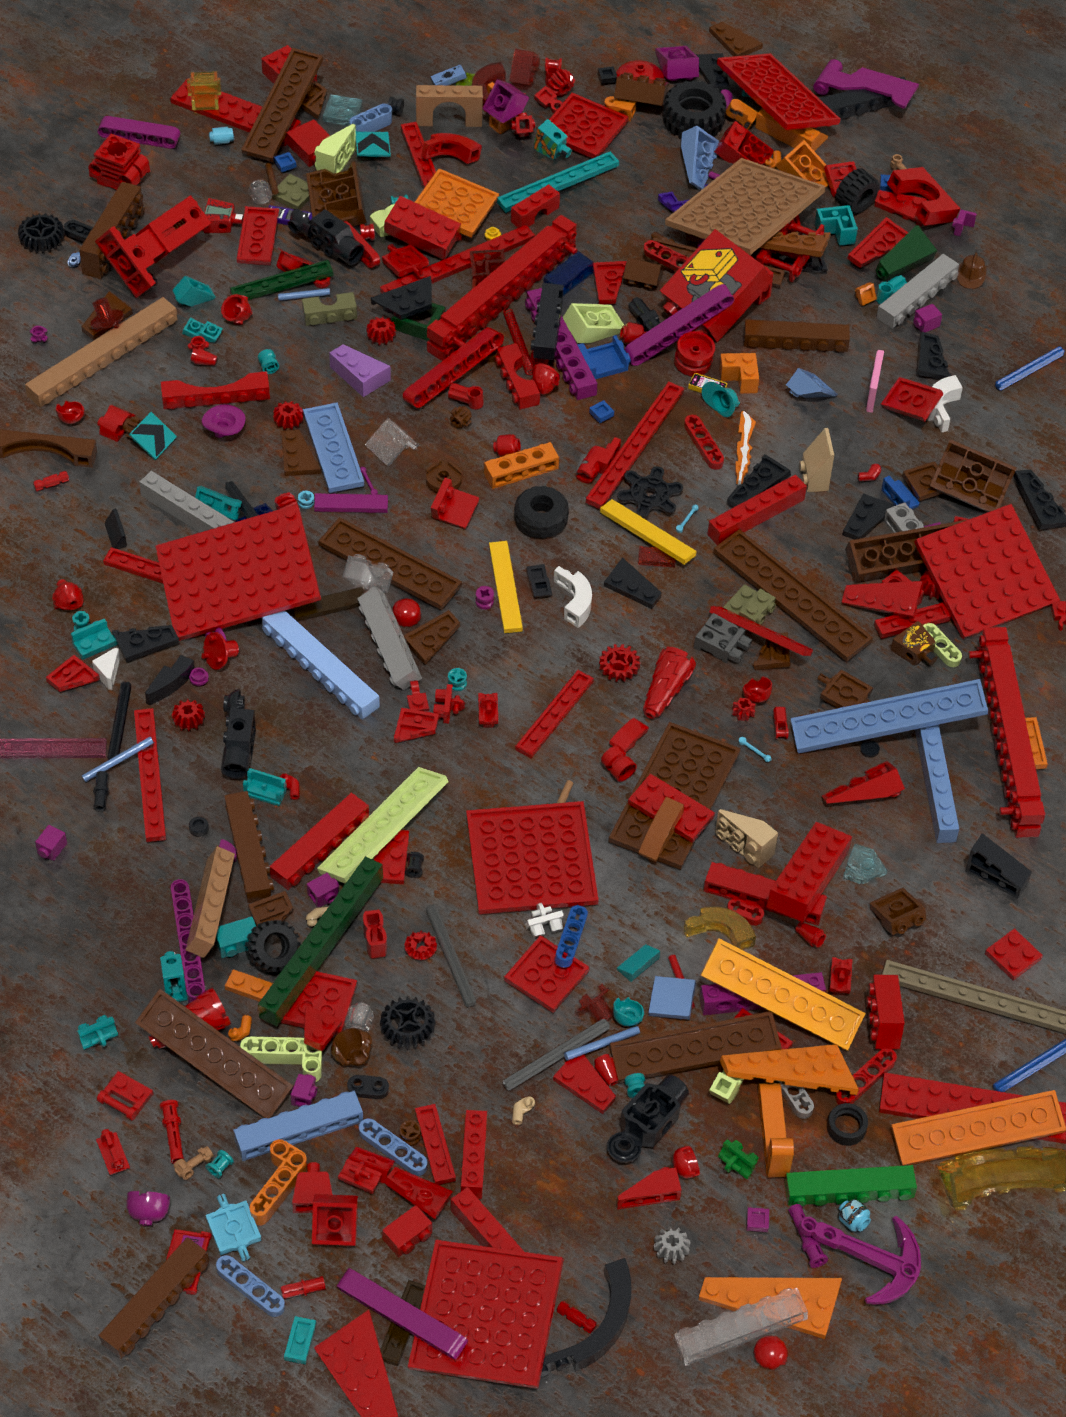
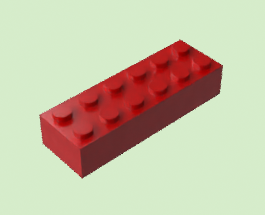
[766,822,852,922]

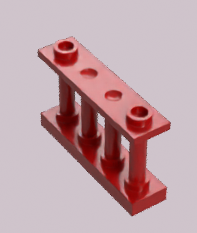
[756,219,824,282]

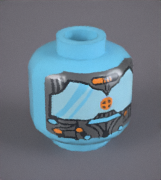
[839,1199,871,1232]

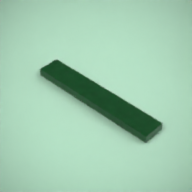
[230,260,334,300]

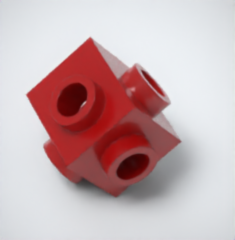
[511,113,535,137]

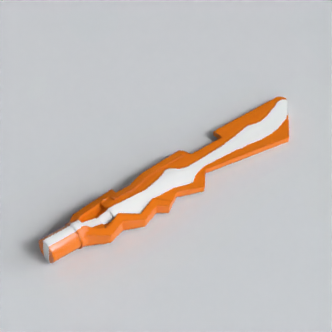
[735,411,756,485]

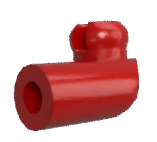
[280,773,300,800]

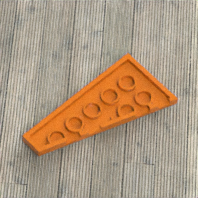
[698,1277,842,1339]

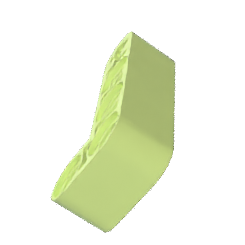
[240,1037,323,1082]

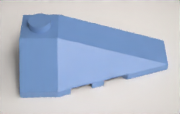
[681,126,719,190]

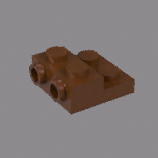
[869,888,926,935]

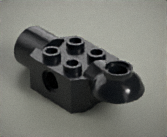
[288,209,364,265]
[221,689,256,779]
[607,1075,689,1163]

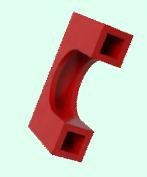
[887,167,961,226]

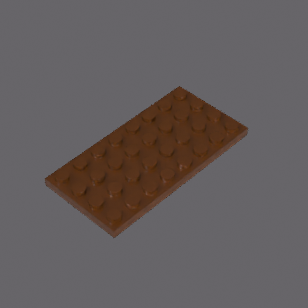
[608,722,741,870]

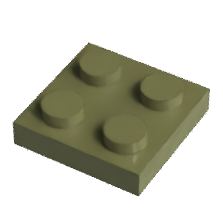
[271,174,310,210]

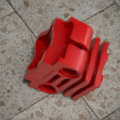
[88,133,150,190]

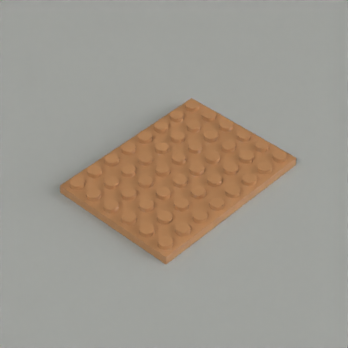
[665,158,825,255]

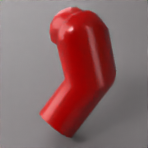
[858,464,881,481]

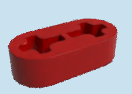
[727,898,764,926]

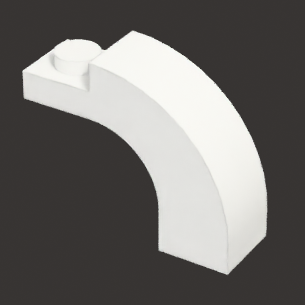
[927,375,963,432]
[554,566,592,628]

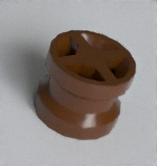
[399,1120,421,1147]

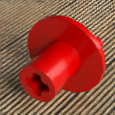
[201,632,239,670]

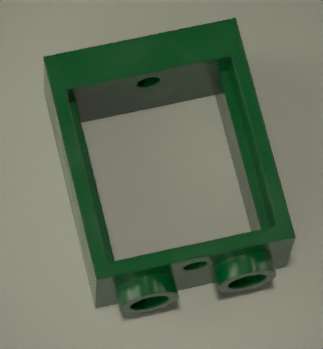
[392,303,446,341]

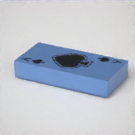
[431,65,467,85]

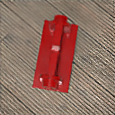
[96,1129,130,1175]

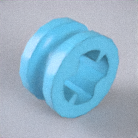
[298,491,314,509]

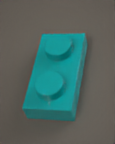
[284,1316,316,1365]

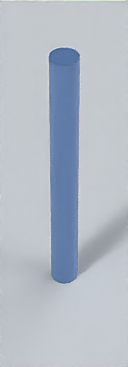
[82,737,154,782]
[564,1026,640,1061]

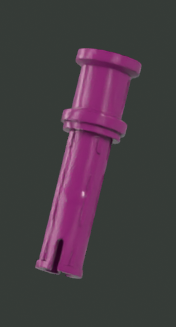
[788,1204,828,1268]

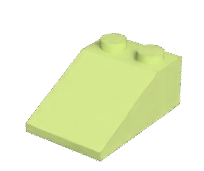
[314,124,356,173]
[563,303,624,343]

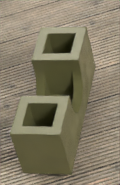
[302,292,357,326]

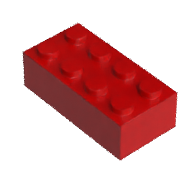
[384,196,461,260]

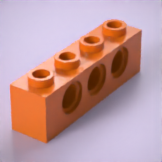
[484,442,559,489]

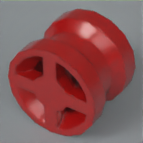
[360,224,375,241]

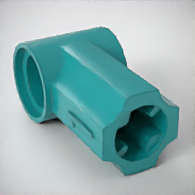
[876,275,907,304]

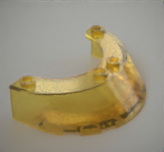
[937,1146,1066,1210]

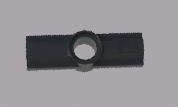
[628,297,661,332]

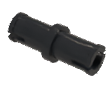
[93,771,109,811]

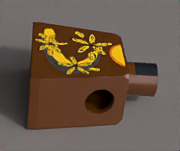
[891,621,938,665]

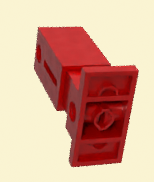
[95,195,211,298]

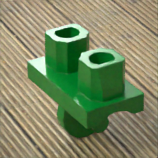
[718,1139,759,1179]

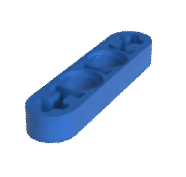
[554,905,588,967]

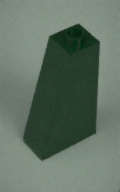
[875,225,937,282]

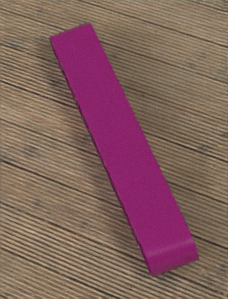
[624,284,734,366]
[171,879,205,1003]
[336,1268,468,1360]

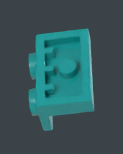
[71,619,117,660]

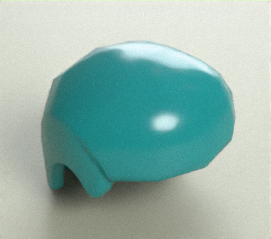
[613,997,644,1027]

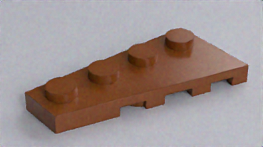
[759,232,830,257]

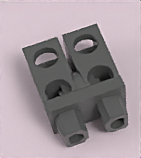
[693,613,752,663]

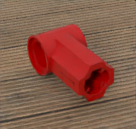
[448,383,484,410]

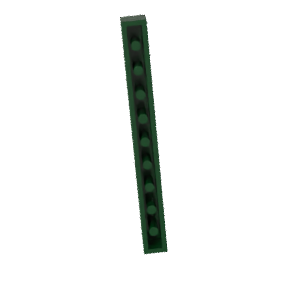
[258,856,383,1026]

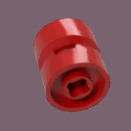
[601,745,637,782]

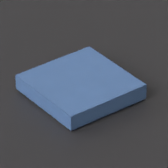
[649,976,696,1020]

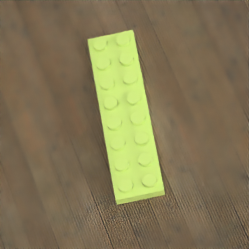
[317,767,449,883]

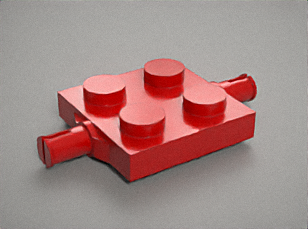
[382,244,429,277]

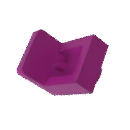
[952,210,977,236]

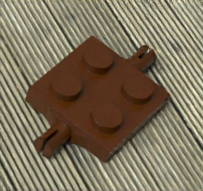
[817,669,873,708]

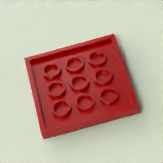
[549,93,629,158]

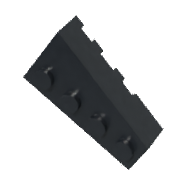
[530,283,564,360]

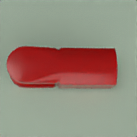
[773,707,789,739]

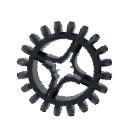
[18,213,65,254]
[380,996,436,1050]

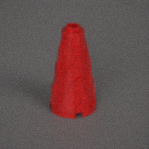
[643,646,696,719]
[148,987,231,1049]

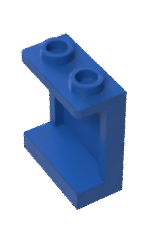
[577,335,631,379]

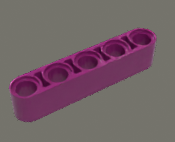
[97,116,180,149]

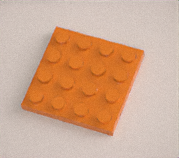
[415,169,499,238]

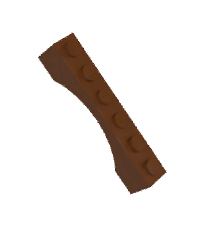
[0,429,97,468]

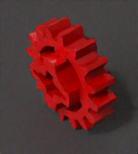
[599,644,640,682]

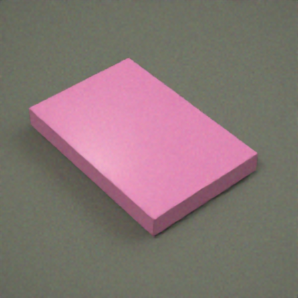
[866,350,884,413]

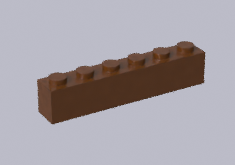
[744,319,850,352]
[224,791,274,903]
[98,1237,209,1359]

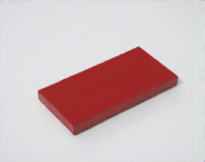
[236,206,279,266]

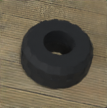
[514,486,569,539]

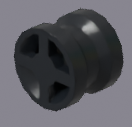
[388,96,404,115]

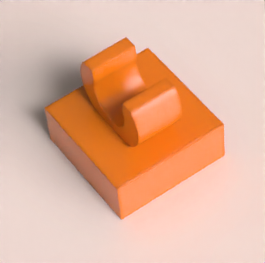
[855,282,877,305]

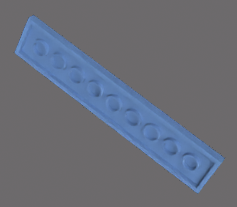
[791,679,988,753]

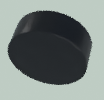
[189,817,209,837]

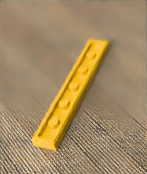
[600,499,696,565]
[489,541,523,633]

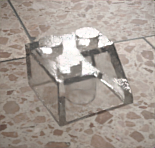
[343,554,393,593]

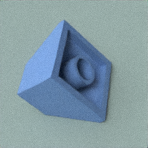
[786,368,838,398]

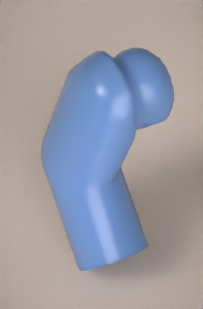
[68,252,81,267]

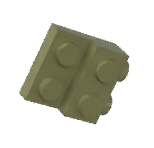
[723,584,776,625]

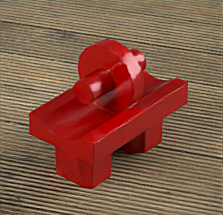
[433,684,465,724]
[478,693,498,728]
[830,957,852,996]
[338,1159,382,1194]

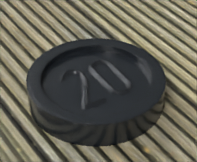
[860,740,880,758]

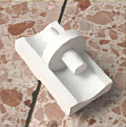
[525,903,564,938]

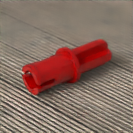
[281,1276,326,1299]

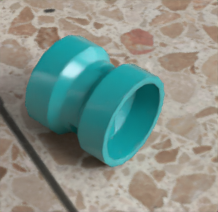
[257,349,279,374]

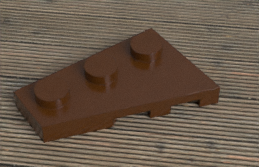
[404,610,460,664]

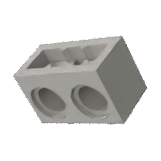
[884,502,924,533]

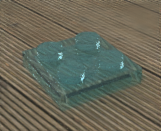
[323,94,362,126]

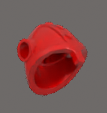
[221,294,252,325]
[531,363,560,395]
[52,579,84,610]

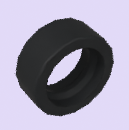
[827,1103,868,1146]

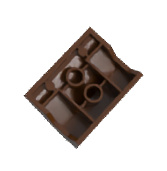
[306,162,367,226]
[929,439,1017,512]

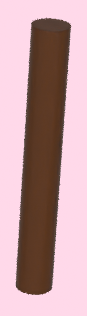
[265,163,279,195]

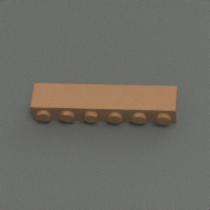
[186,846,235,958]

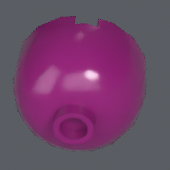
[126,1191,170,1226]

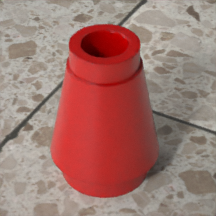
[190,347,217,366]
[795,922,826,948]
[594,1054,618,1087]

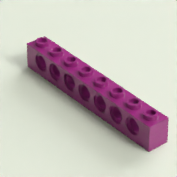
[525,288,597,400]

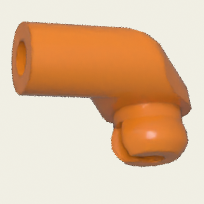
[765,150,781,169]
[228,1015,252,1041]

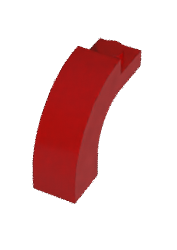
[421,133,482,164]

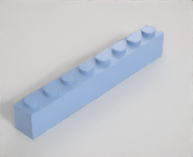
[262,611,380,720]

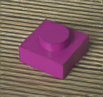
[746,1207,769,1232]

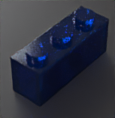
[543,251,594,296]

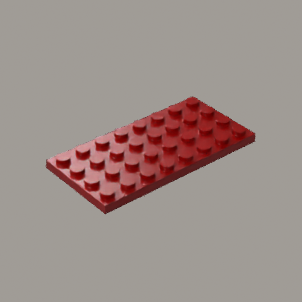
[716,53,841,131]

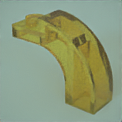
[683,907,756,950]

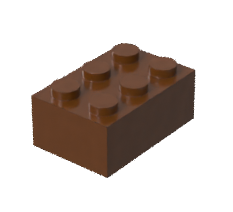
[614,72,669,106]

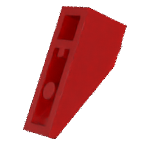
[616,1167,682,1210]

